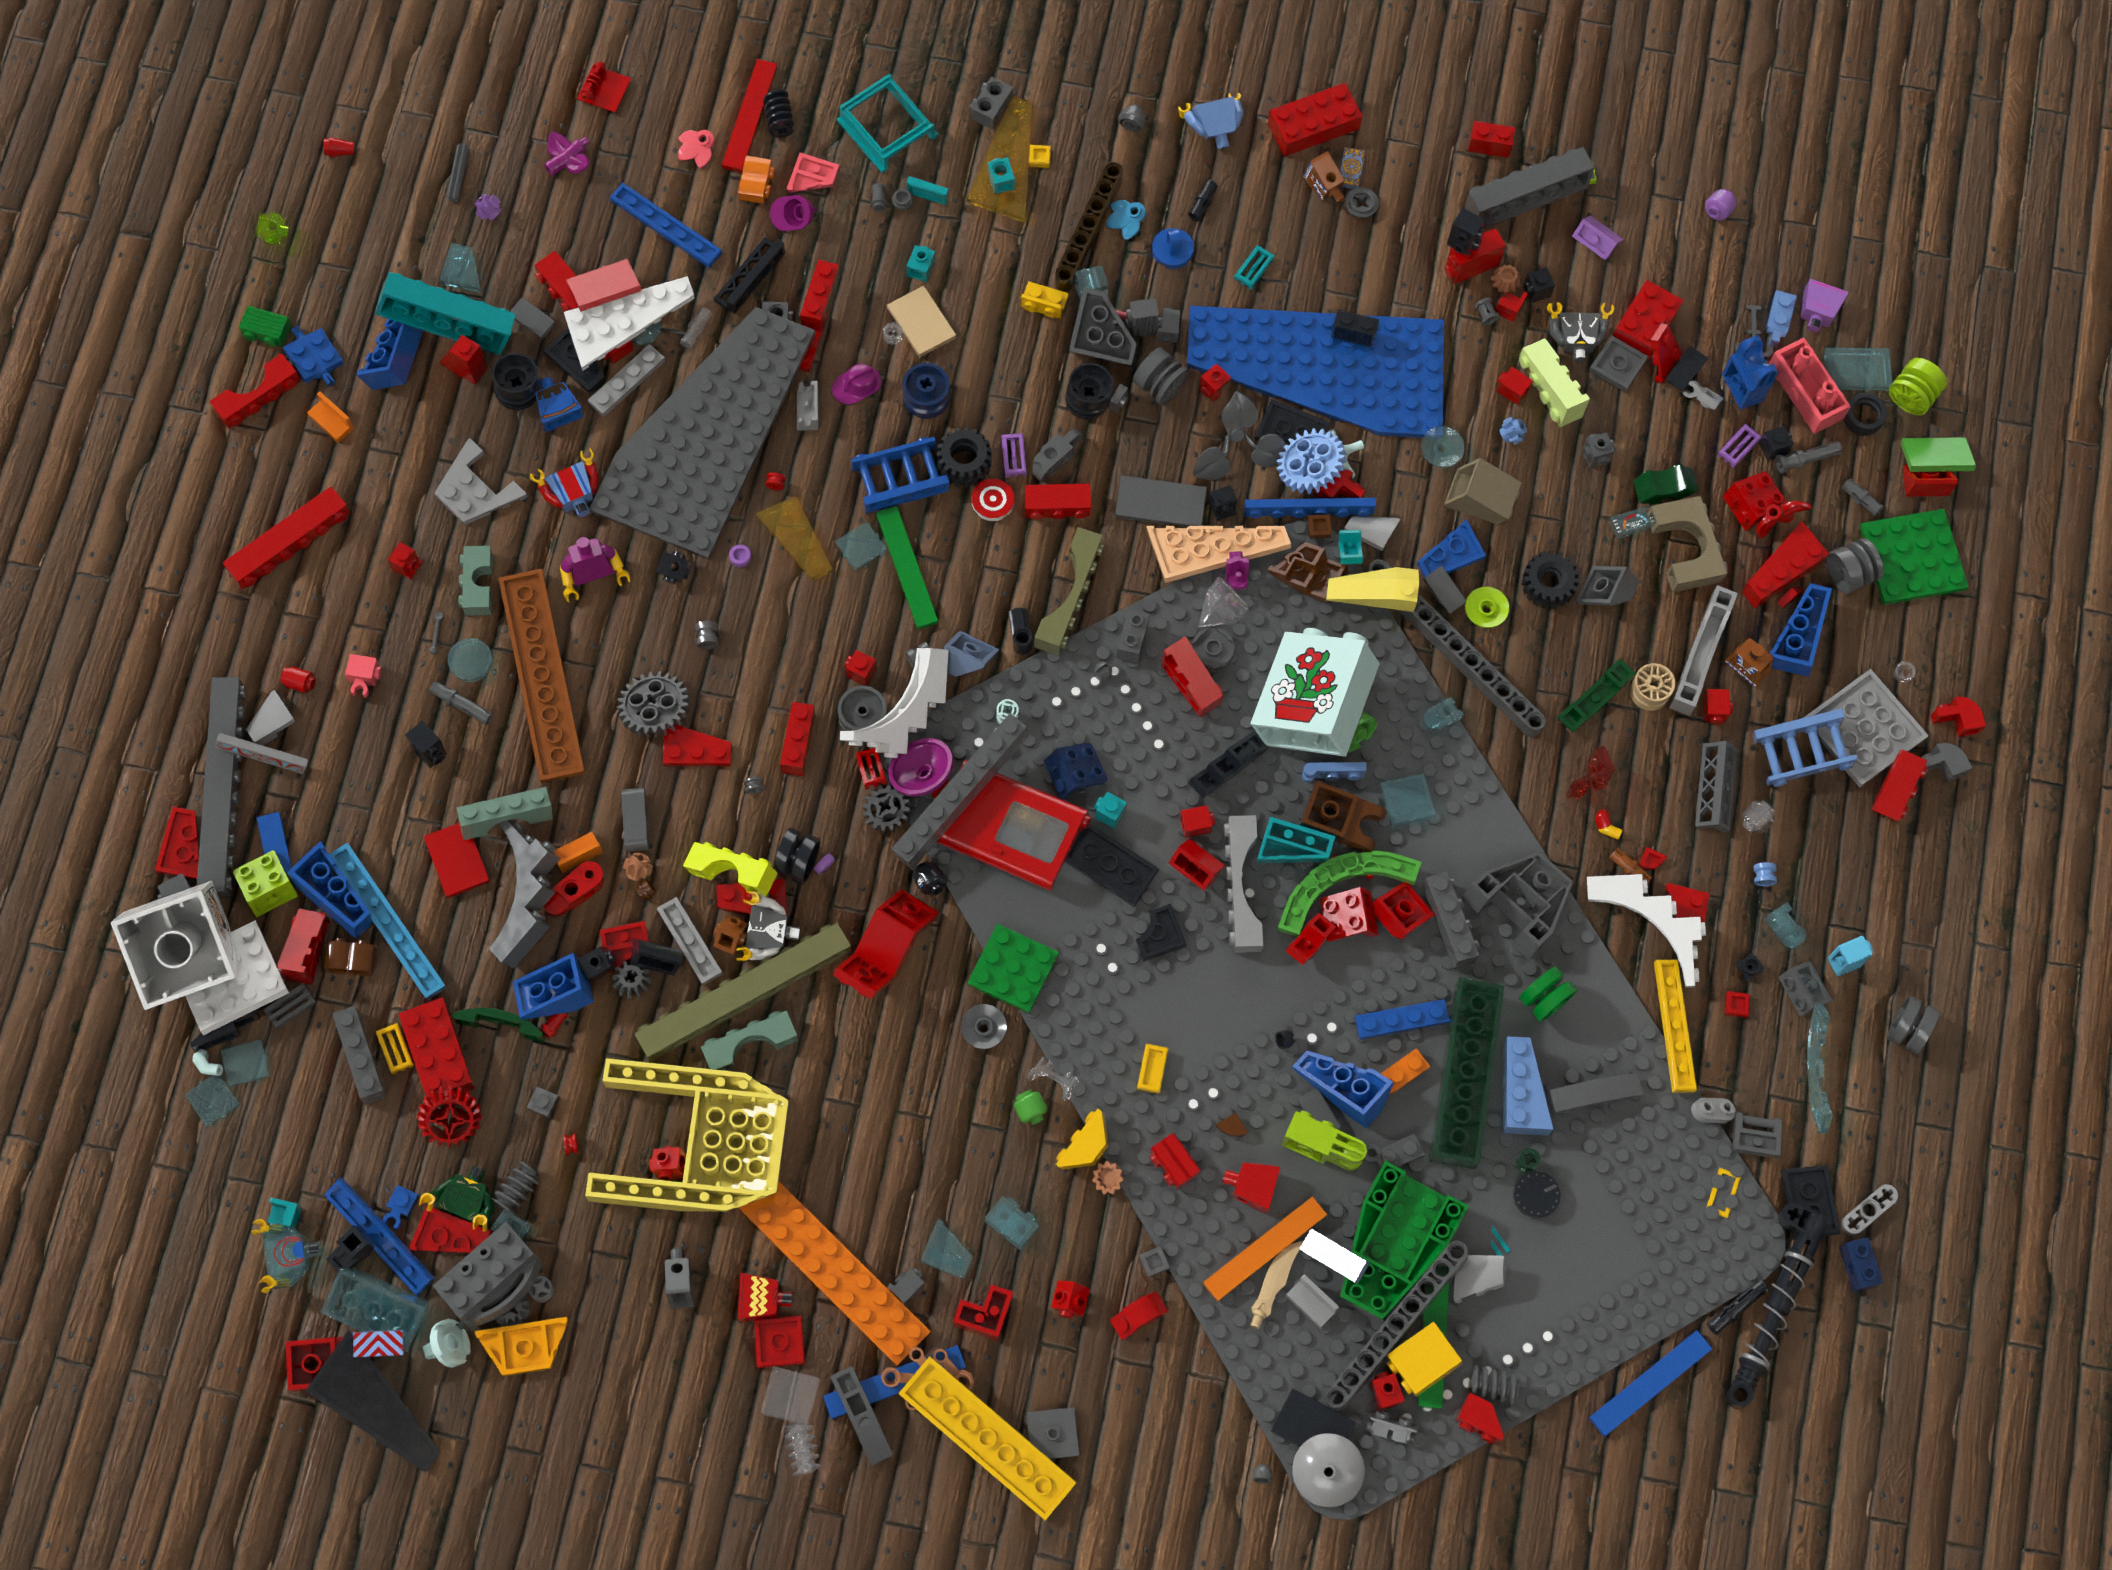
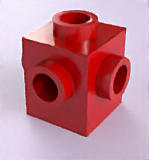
[649,1146,686,1181]
[1051,1281,1090,1319]

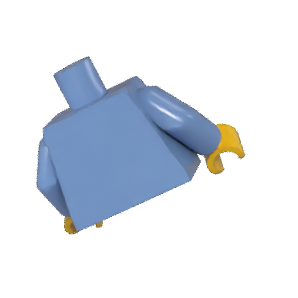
[1178,93,1244,149]

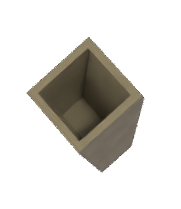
[1444,458,1522,524]

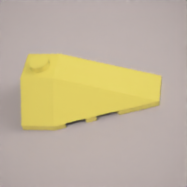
[1326,567,1419,612]

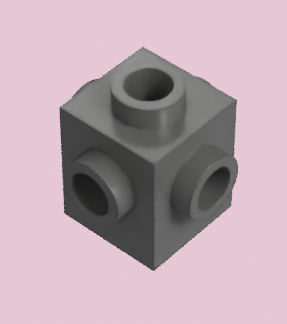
[1582,433,1615,468]

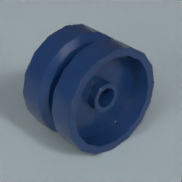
[902,363,950,419]

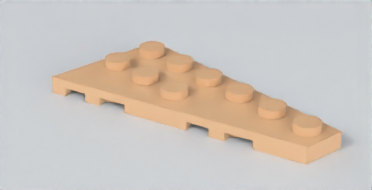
[1146,526,1291,583]

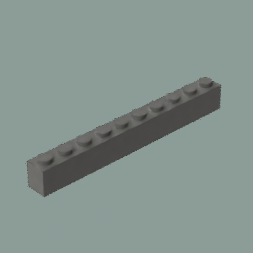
[197,677,247,898]

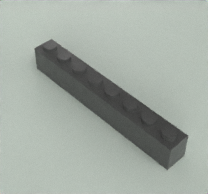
[892,713,1030,870]

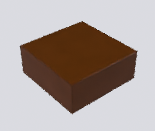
[1308,514,1332,539]

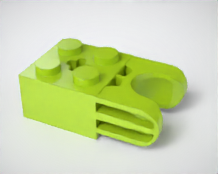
[1281,1111,1367,1171]

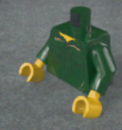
[419,1166,494,1232]

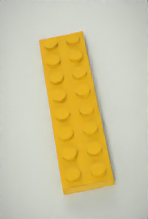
[898,1356,1077,1520]

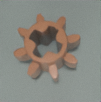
[623,853,653,881]

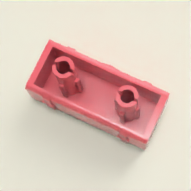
[1768,338,1851,434]

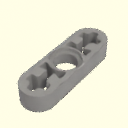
[1840,1184,1898,1236]

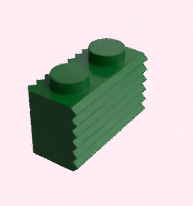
[239,306,292,347]

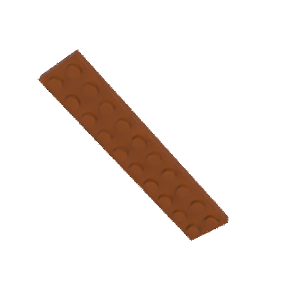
[499,569,585,783]

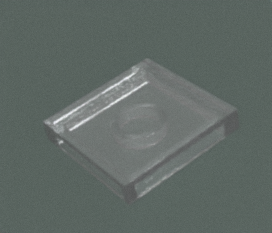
[760,1366,820,1426]

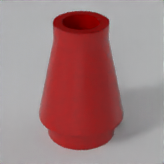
[324,136,354,158]

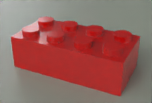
[1267,83,1363,157]
[398,997,475,1098]

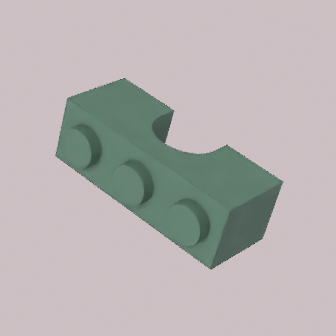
[459,546,493,616]

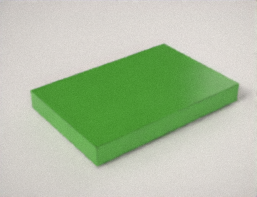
[1901,437,1976,472]

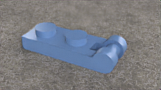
[1301,762,1367,783]

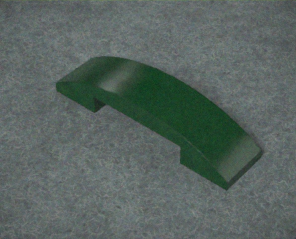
[1557,658,1636,733]
[452,1008,545,1043]

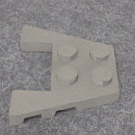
[435,438,528,525]

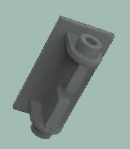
[1366,1410,1417,1444]

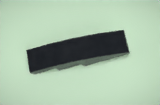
[1188,730,1270,799]
[190,999,278,1052]

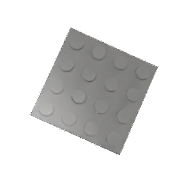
[1804,669,1929,787]

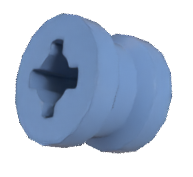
[1753,863,1777,886]

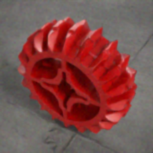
[417,1085,482,1148]

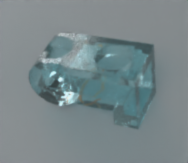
[1765,902,1806,949]

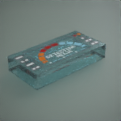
[1609,506,1656,539]

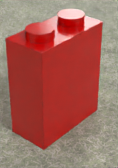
[1445,228,1506,284]

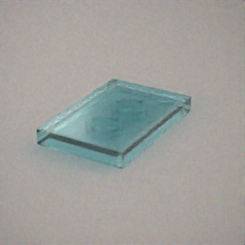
[1824,348,1892,390]

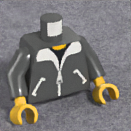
[1547,302,1614,363]

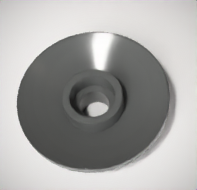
[961,1004,1007,1049]

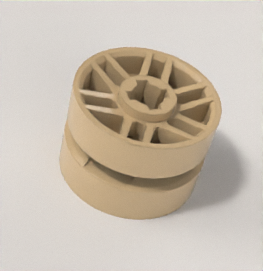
[1630,663,1675,711]

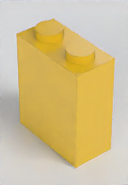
[1386,1322,1462,1397]

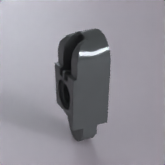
[1032,428,1082,483]

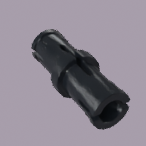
[1188,180,1218,222]

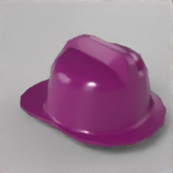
[770,195,817,231]
[832,364,881,404]

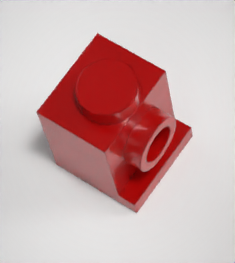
[388,542,423,580]

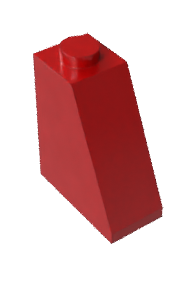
[439,335,487,385]

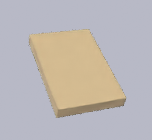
[887,286,956,358]

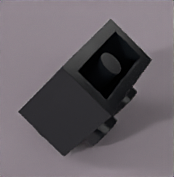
[1447,208,1486,256]

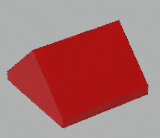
[1903,465,1958,497]

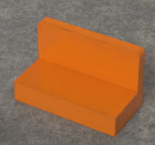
[307,391,354,443]
[554,832,603,874]

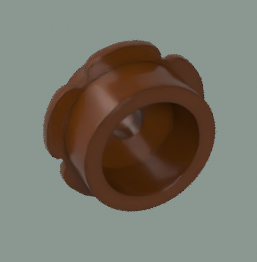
[636,879,657,900]

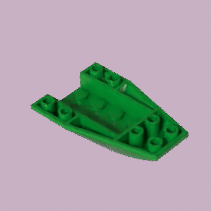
[1340,1161,1469,1320]

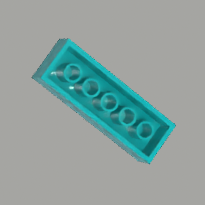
[375,272,516,355]

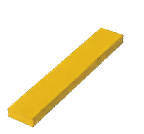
[1654,960,1697,1093]

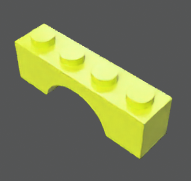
[683,842,778,897]

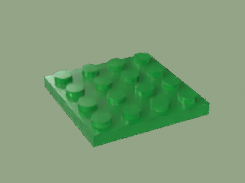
[1859,509,1968,605]

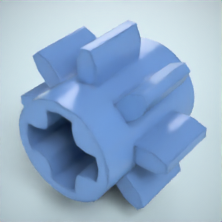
[1500,417,1527,445]

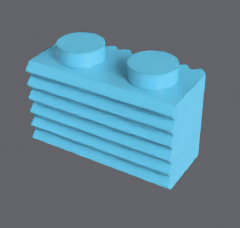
[1828,936,1873,977]

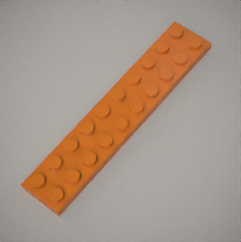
[738,1181,931,1367]

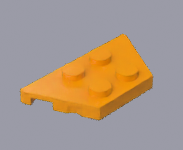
[475,1317,568,1377]

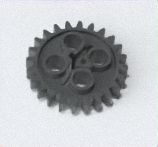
[617,671,690,738]

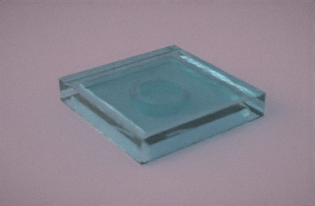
[1380,773,1436,827]

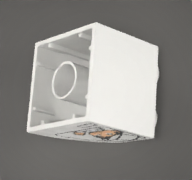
[110,881,237,1010]

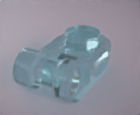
[1422,697,1464,731]

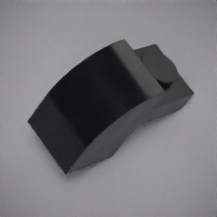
[326,1225,375,1276]

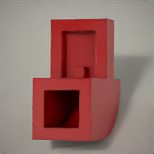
[1313,469,1365,499]
[1930,696,1986,737]
[1285,913,1336,965]
[1110,1291,1169,1340]

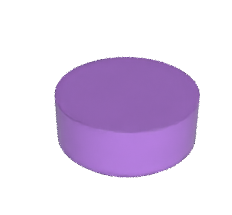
[729,545,752,568]
[814,853,835,875]

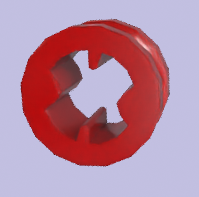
[765,472,786,491]
[564,1133,578,1155]

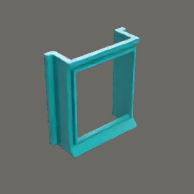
[837,74,938,173]

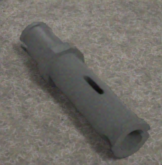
[429,680,493,725]

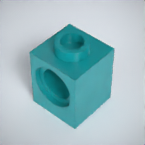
[988,157,1015,194]

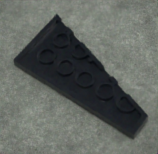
[305,1330,440,1473]

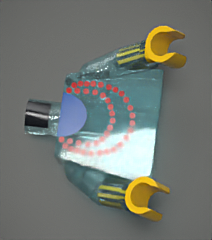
[251,1219,321,1293]

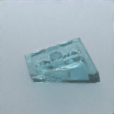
[439,243,481,292]
[920,1219,973,1280]

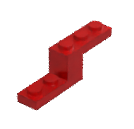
[799,259,839,373]

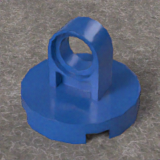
[1152,228,1194,269]

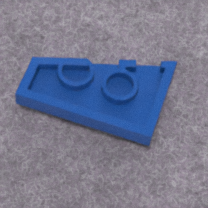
[1417,519,1486,578]

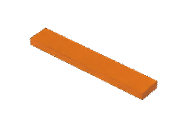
[1203,1197,1327,1302]

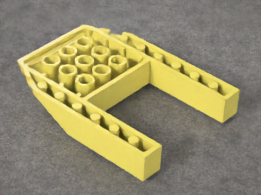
[585,1058,789,1212]

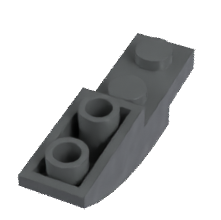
[830,1366,893,1466]

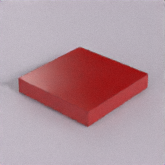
[754,1316,805,1369]

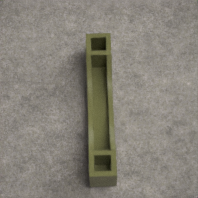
[1034,527,1105,656]

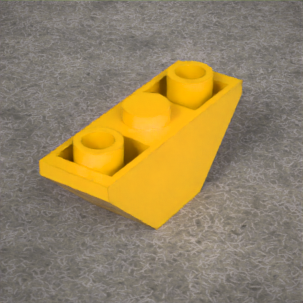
[1056,1109,1109,1170]

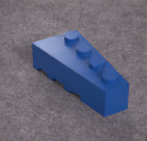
[356,319,423,390]
[1770,583,1832,677]
[287,841,373,939]

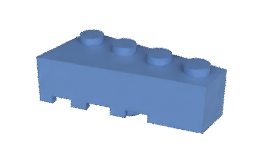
[1503,1036,1553,1136]

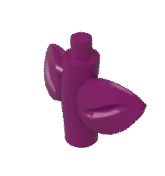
[544,131,590,176]

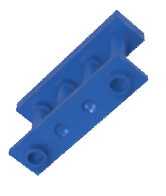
[851,437,949,514]

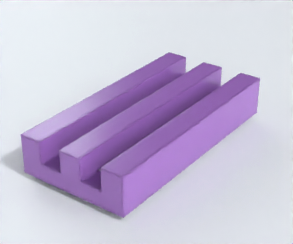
[1717,424,1762,468]
[1001,433,1027,477]

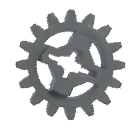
[862,784,911,834]

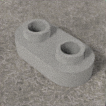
[1691,1098,1736,1123]

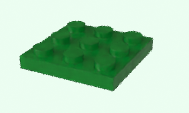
[967,923,1059,1014]

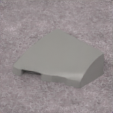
[1344,516,1401,551]
[246,690,295,745]
[1454,1255,1507,1303]

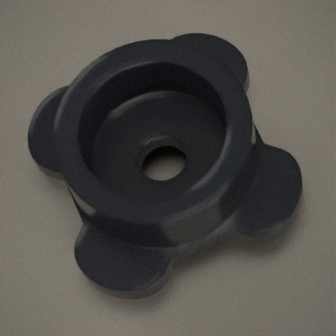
[1736,954,1764,980]

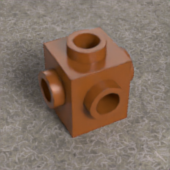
[713,916,748,954]

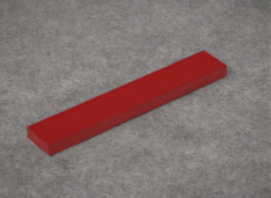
[722,59,778,173]

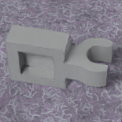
[1683,380,1724,410]

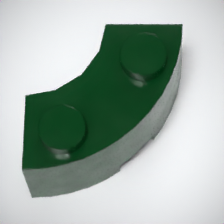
[1633,464,1699,504]

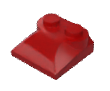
[1373,882,1435,939]

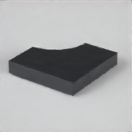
[1136,904,1187,962]

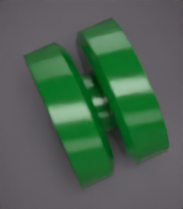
[1518,966,1578,1023]

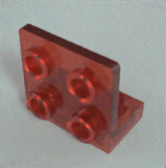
[1566,746,1615,799]

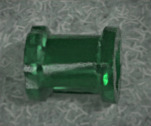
[1516,1148,1540,1173]

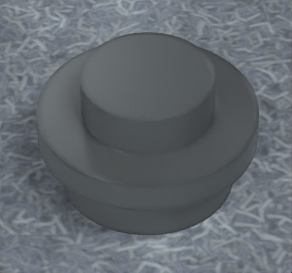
[892,189,913,210]

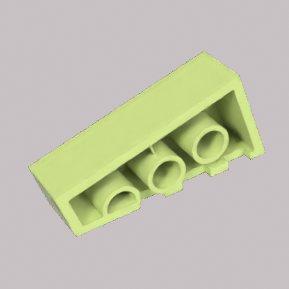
[1519,339,1590,427]

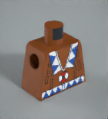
[1303,151,1345,205]
[1724,638,1774,688]

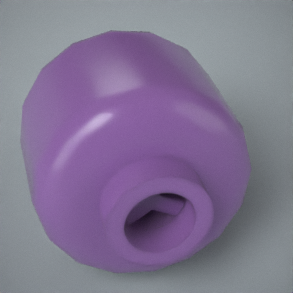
[1705,189,1737,221]

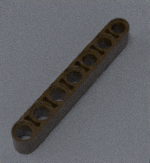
[1055,162,1123,292]

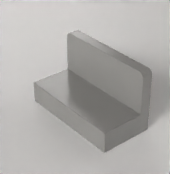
[1286,1275,1339,1329]

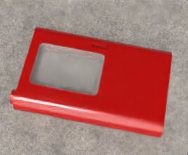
[936,760,1091,891]

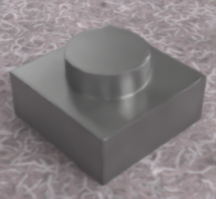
[1109,384,1129,414]
[527,1087,559,1118]
[1139,1246,1170,1278]

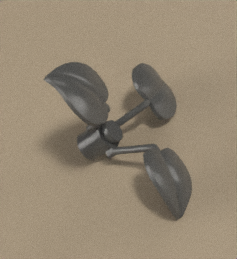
[1193,391,1286,480]

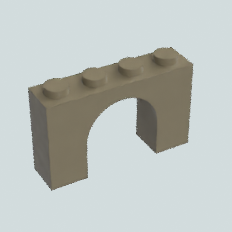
[1646,496,1728,592]

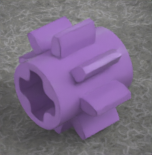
[475,194,501,220]

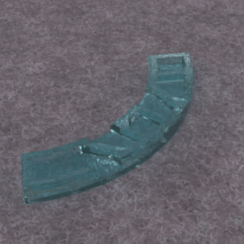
[1807,1003,1833,1134]

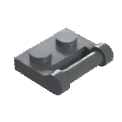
[1732,1112,1782,1159]

